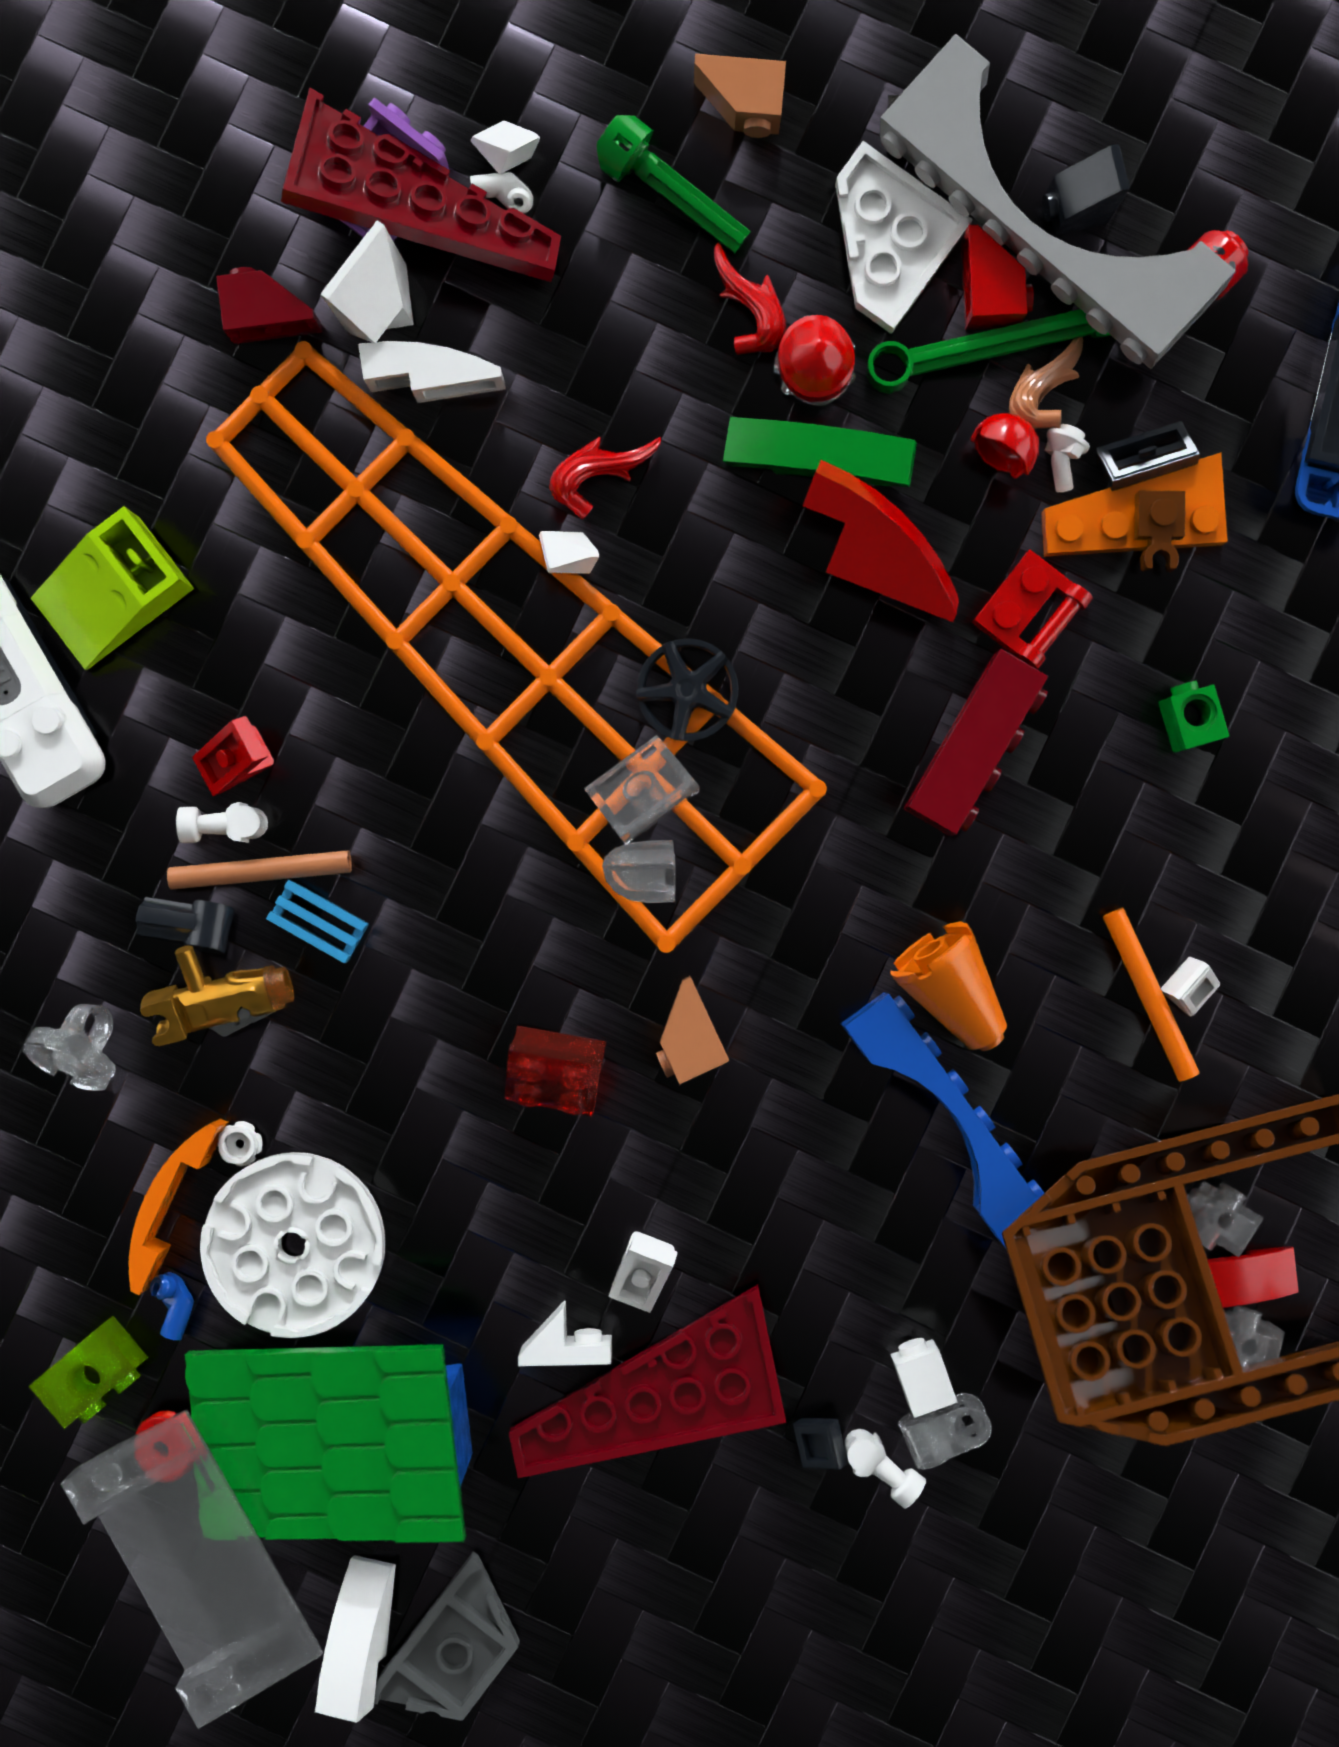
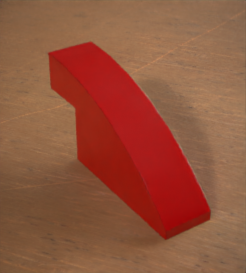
[803,460,959,622]

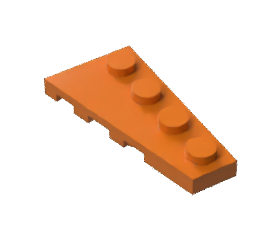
[1041,452,1228,557]

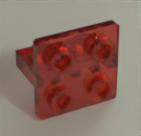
[505,1026,606,1115]

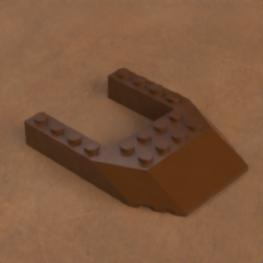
[1001,1094,1339,1446]

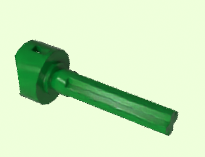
[596,115,751,254]

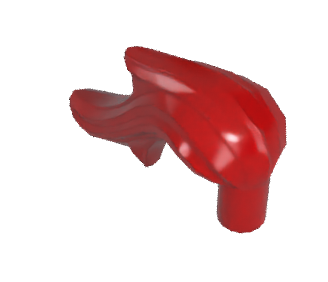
[714,242,787,355]
[549,437,661,519]

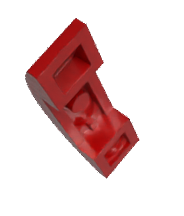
[1207,1246,1299,1308]

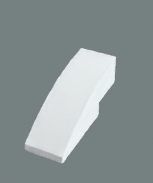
[358,341,506,403]
[315,1555,396,1723]

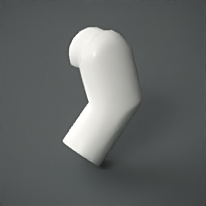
[470,172,533,214]

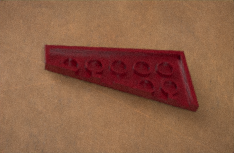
[281,88,561,282]

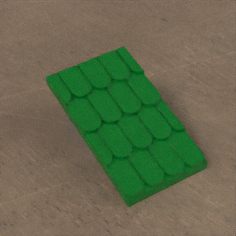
[185,1345,473,1543]

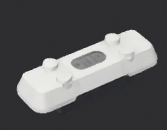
[0,575,106,808]

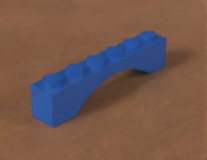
[841,992,1044,1248]

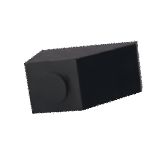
[1042,144,1130,236]

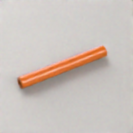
[1103,908,1200,1082]

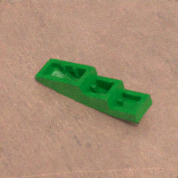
[723,417,917,487]

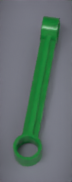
[866,309,1111,393]

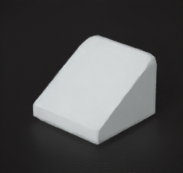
[471,121,540,174]

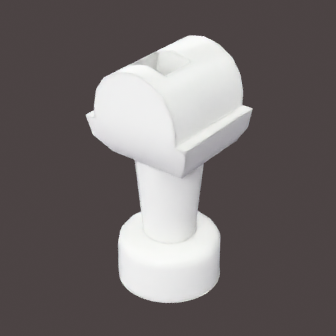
[176,802,268,843]
[844,1429,926,1509]

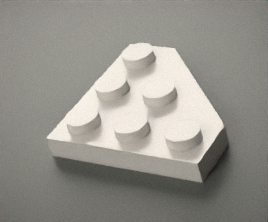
[835,141,973,334]

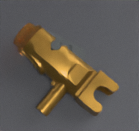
[140,945,294,1046]

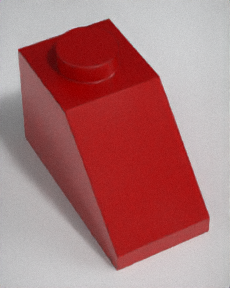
[961,225,1034,330]

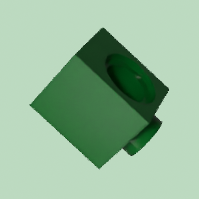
[1158,680,1230,753]

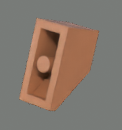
[694,54,786,138]
[656,976,729,1084]

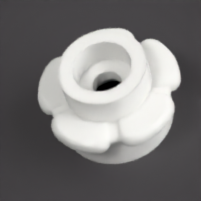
[218,1121,263,1166]

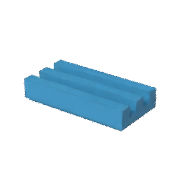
[266,880,369,963]

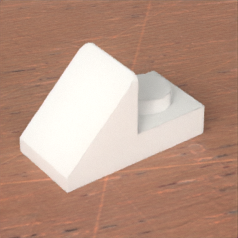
[608,1231,678,1313]
[518,1301,612,1366]

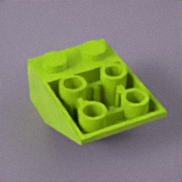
[31,506,194,670]

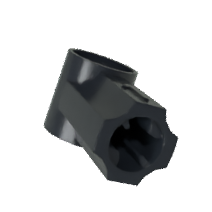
[136,897,234,954]

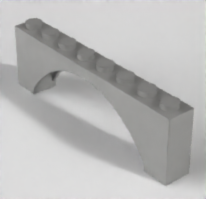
[880,34,1236,369]

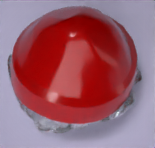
[774,315,856,407]

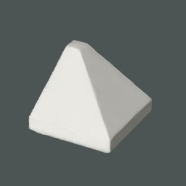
[539,531,599,574]

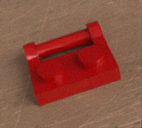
[972,549,1093,670]

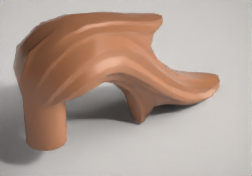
[1009,337,1083,430]

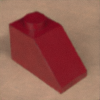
[216,267,322,344]

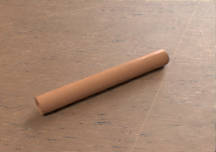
[167,850,352,890]

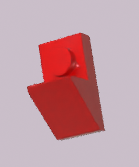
[192,716,274,796]

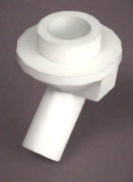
[1044,424,1090,492]

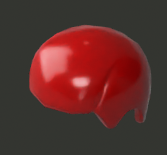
[971,413,1039,479]

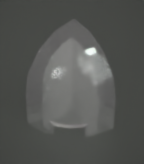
[602,840,676,903]

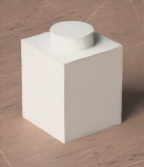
[890,1338,958,1418]

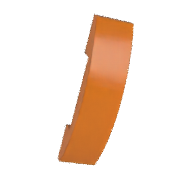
[129,1119,229,1295]

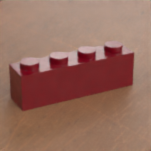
[903,649,1049,836]

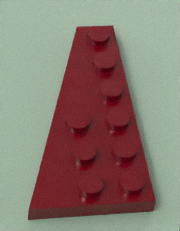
[509,1284,786,1478]

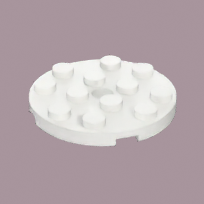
[200,1152,385,1338]

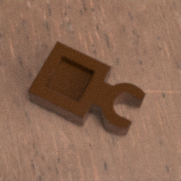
[1134,490,1185,572]

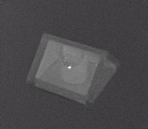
[584,735,700,845]

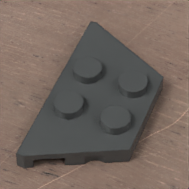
[374,1551,520,1721]

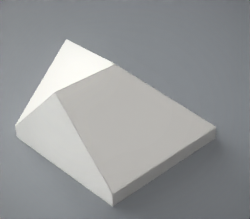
[321,220,414,343]

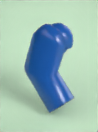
[150,1272,194,1340]

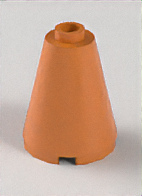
[890,921,1007,1051]

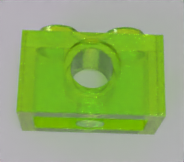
[29,1316,148,1429]

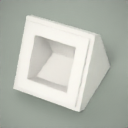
[1161,957,1220,1017]

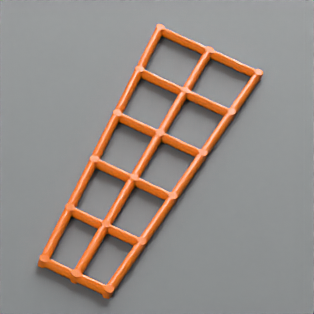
[206,341,827,953]

